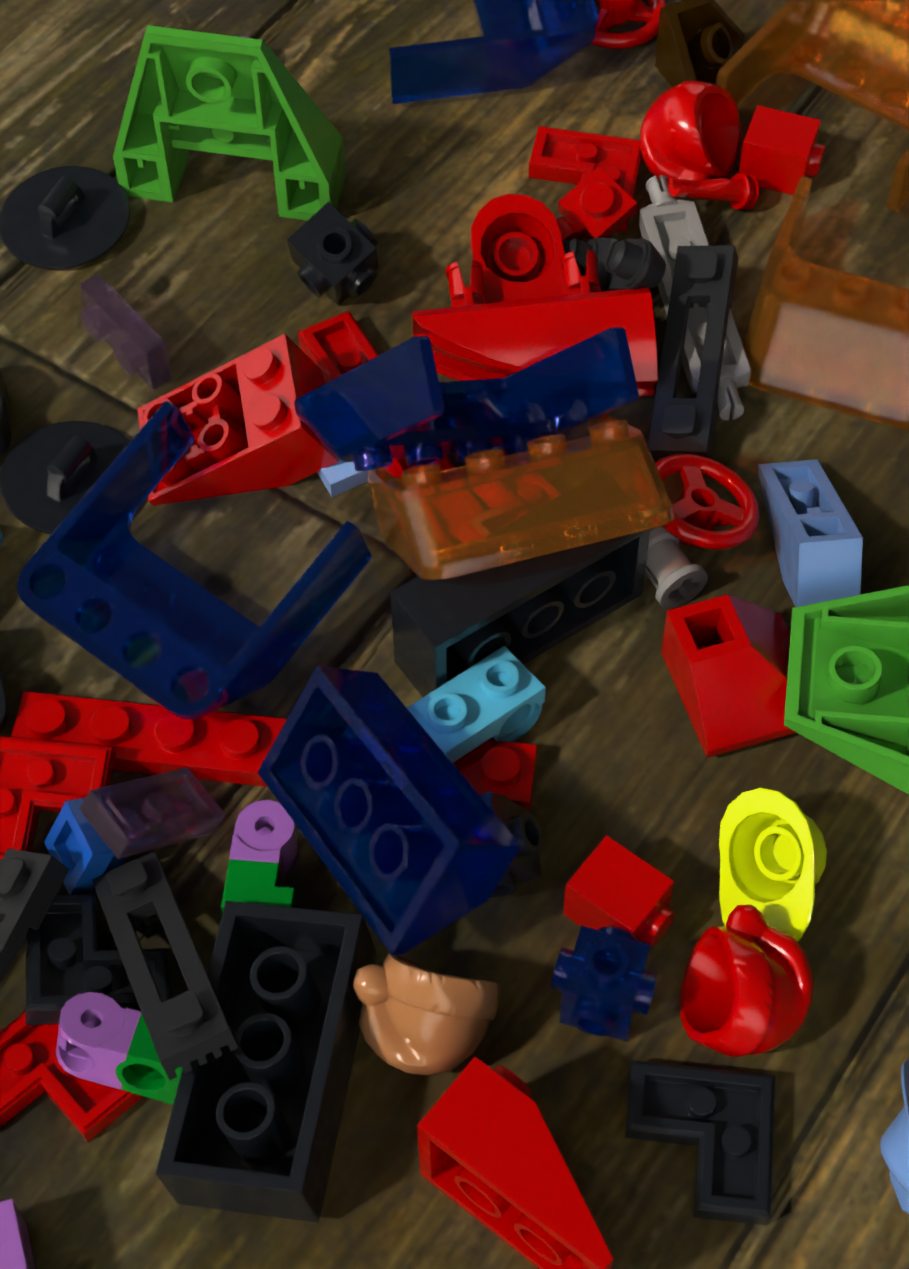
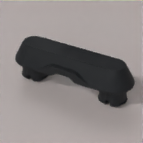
[563,238,666,291]

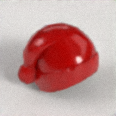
[640,81,741,198]
[679,904,814,1057]

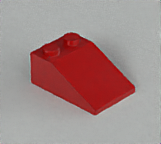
[417,1057,613,1269]

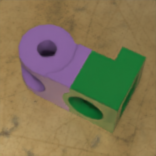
[221,800,298,914]
[56,992,183,1105]

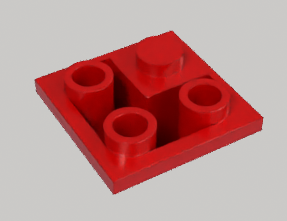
[661,594,796,758]

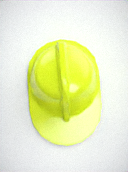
[719,788,827,942]

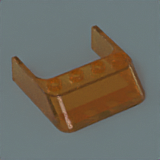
[716,0,909,213]
[743,176,909,431]
[366,412,674,580]

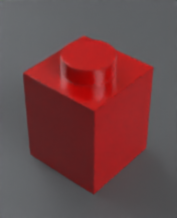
[739,105,826,197]
[563,835,675,961]

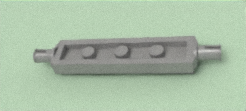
[638,175,751,420]

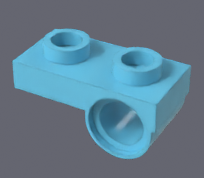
[401,646,546,770]

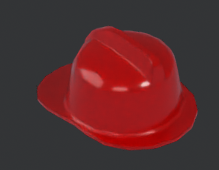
[470,194,567,304]

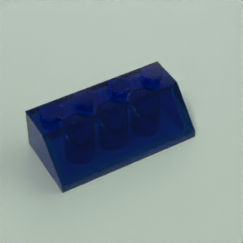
[257,666,521,955]

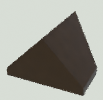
[655,0,744,97]

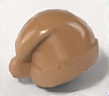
[352,953,501,1076]

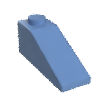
[758,459,863,607]

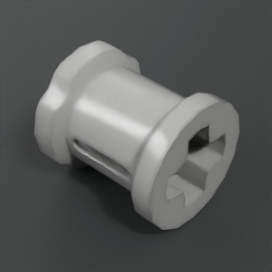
[645,527,708,609]

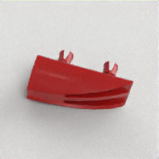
[412,250,658,398]

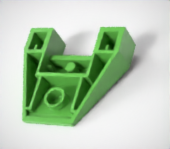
[113,25,346,221]
[784,585,909,795]

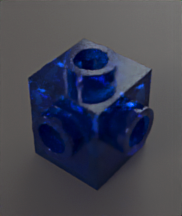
[551,926,658,1042]

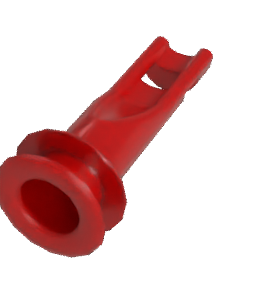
[668,173,759,210]

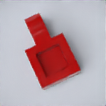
[556,166,637,242]

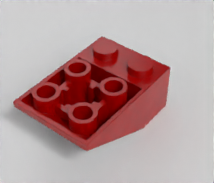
[137,334,339,506]

